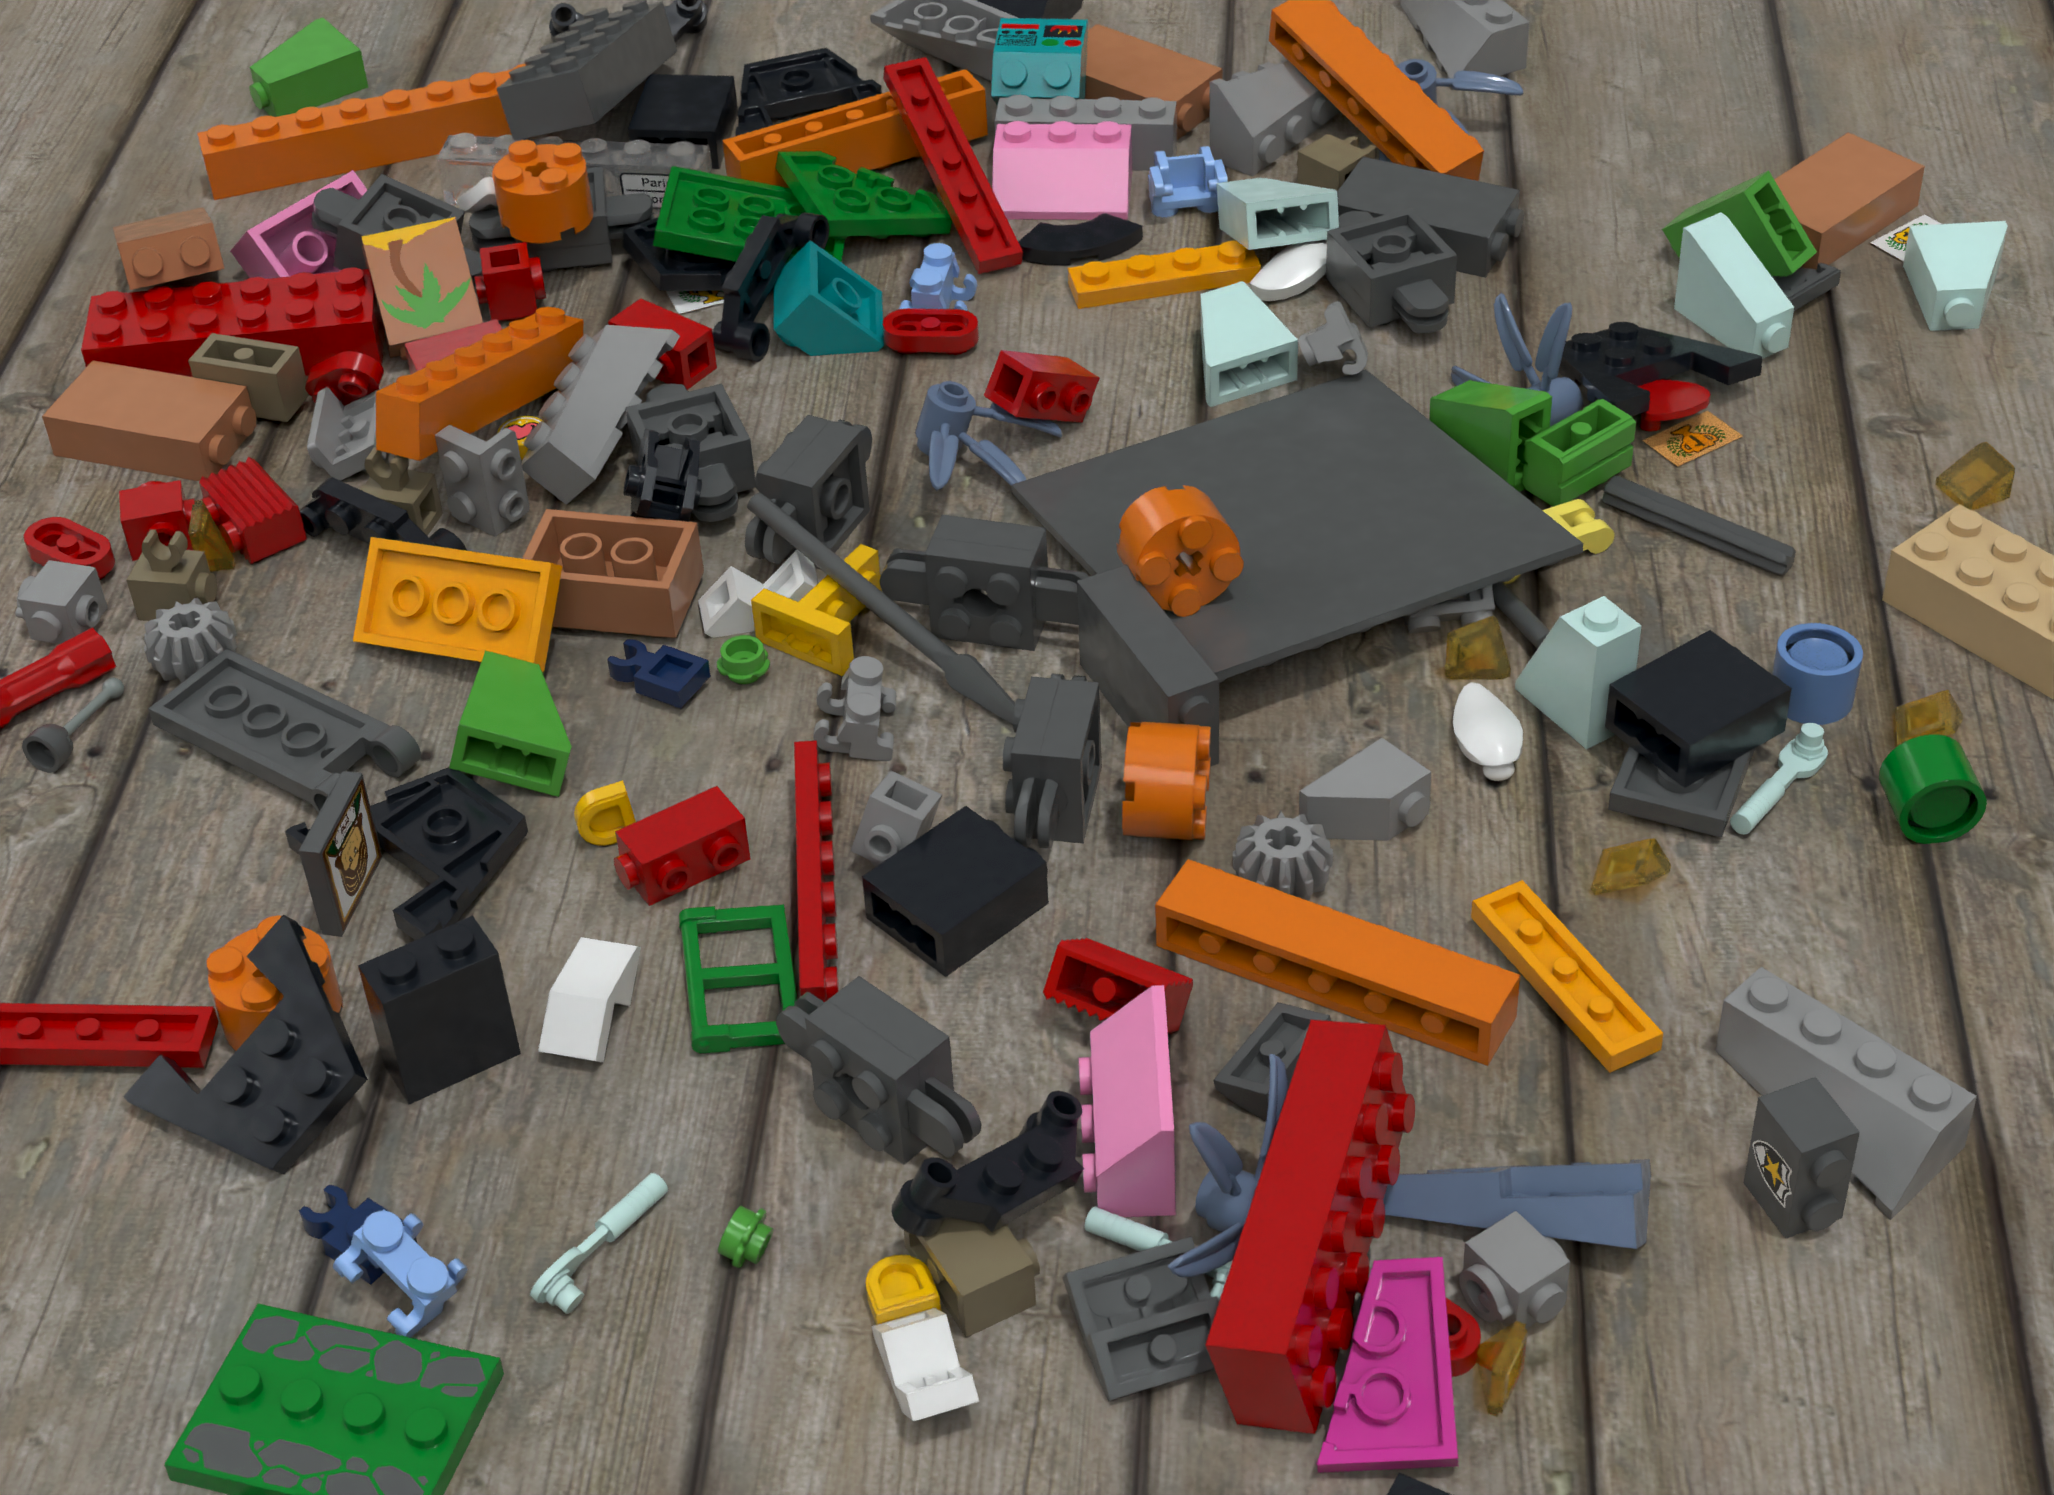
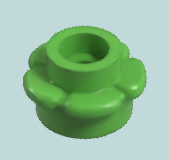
[717,635,770,684]
[718,1206,773,1268]

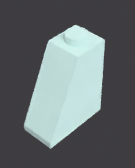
[1217,178,1339,250]
[1674,212,1794,359]
[1903,221,2008,331]
[1200,281,1298,407]
[1515,596,1641,749]

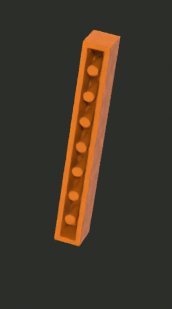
[197,64,526,200]

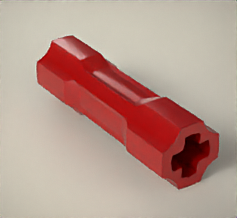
[0,627,116,729]

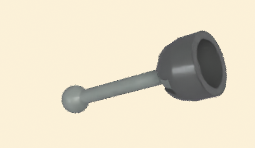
[22,677,124,773]

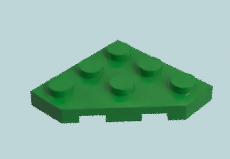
[775,151,952,240]

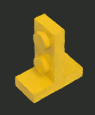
[751,544,882,676]

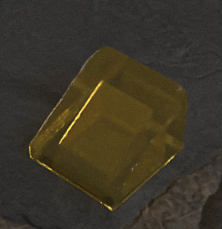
[1935,442,2015,510]

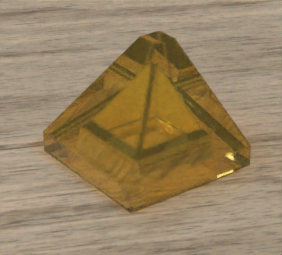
[189,500,235,572]
[1445,615,1511,680]
[1895,690,1963,746]
[1591,838,1671,895]
[1477,1321,1528,1417]

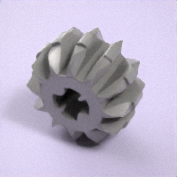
[144,598,237,682]
[1233,810,1333,901]

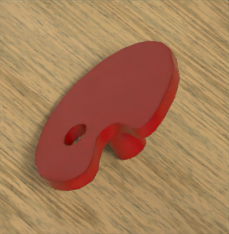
[1638,380,1711,431]

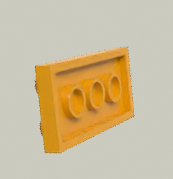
[353,537,562,672]

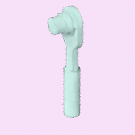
[1730,723,1828,835]
[530,1173,668,1314]
[1085,1207,1233,1301]

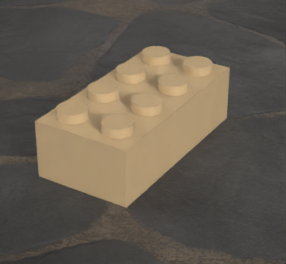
[1882,504,2054,700]

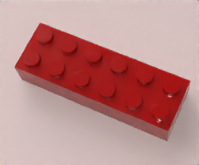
[81,268,385,377]
[1205,1020,1415,1434]

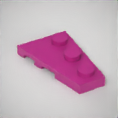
[1317,1257,1458,1473]

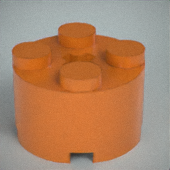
[492,140,594,243]
[1116,485,1244,617]
[1122,722,1211,840]
[207,915,343,1051]

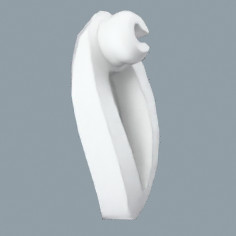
[457,176,498,215]
[1250,240,1327,301]
[1453,682,1523,781]

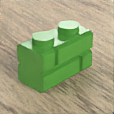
[1522,399,1636,507]

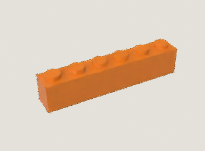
[1269,0,1484,181]
[722,69,988,188]
[376,307,584,461]
[1155,859,1520,1066]

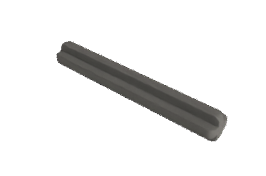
[1602,476,1796,576]

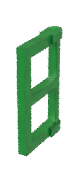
[678,904,797,1053]

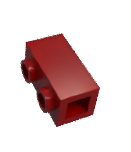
[608,298,717,390]
[984,350,1100,423]
[614,786,751,906]

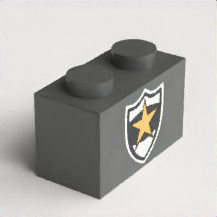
[1744,1077,1860,1239]

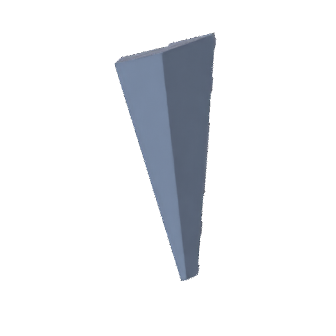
[1383,1159,1651,1249]

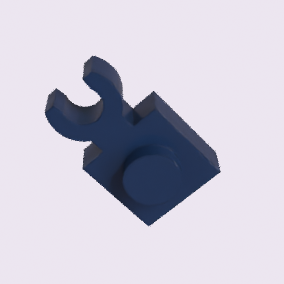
[607,639,711,709]
[299,1185,417,1285]

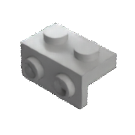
[307,387,386,481]
[435,425,530,537]

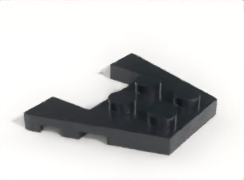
[735,48,882,136]
[623,217,774,291]
[1559,322,1763,416]
[285,767,528,940]
[123,915,368,1174]

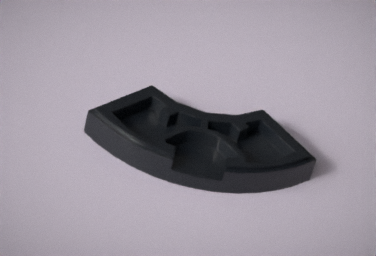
[1018,213,1143,265]

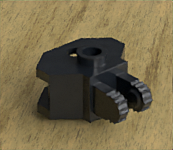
[623,429,702,522]

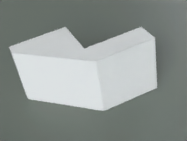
[698,550,819,638]
[538,937,641,1063]
[871,1308,979,1421]

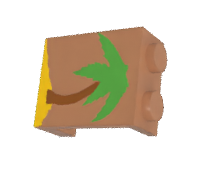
[361,217,483,360]

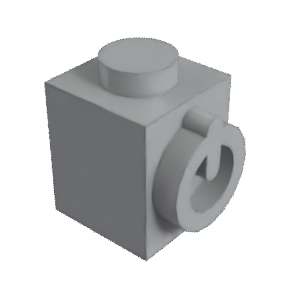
[15,560,108,644]
[851,770,942,866]
[1459,1211,1570,1336]

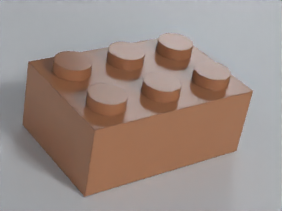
[522,509,704,638]

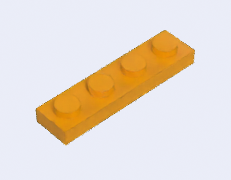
[1068,241,1261,309]
[1471,880,1664,1073]

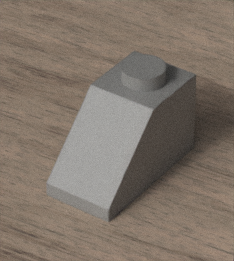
[1299,738,1431,841]

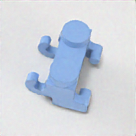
[1148,146,1228,217]
[899,243,977,311]
[333,1209,468,1338]

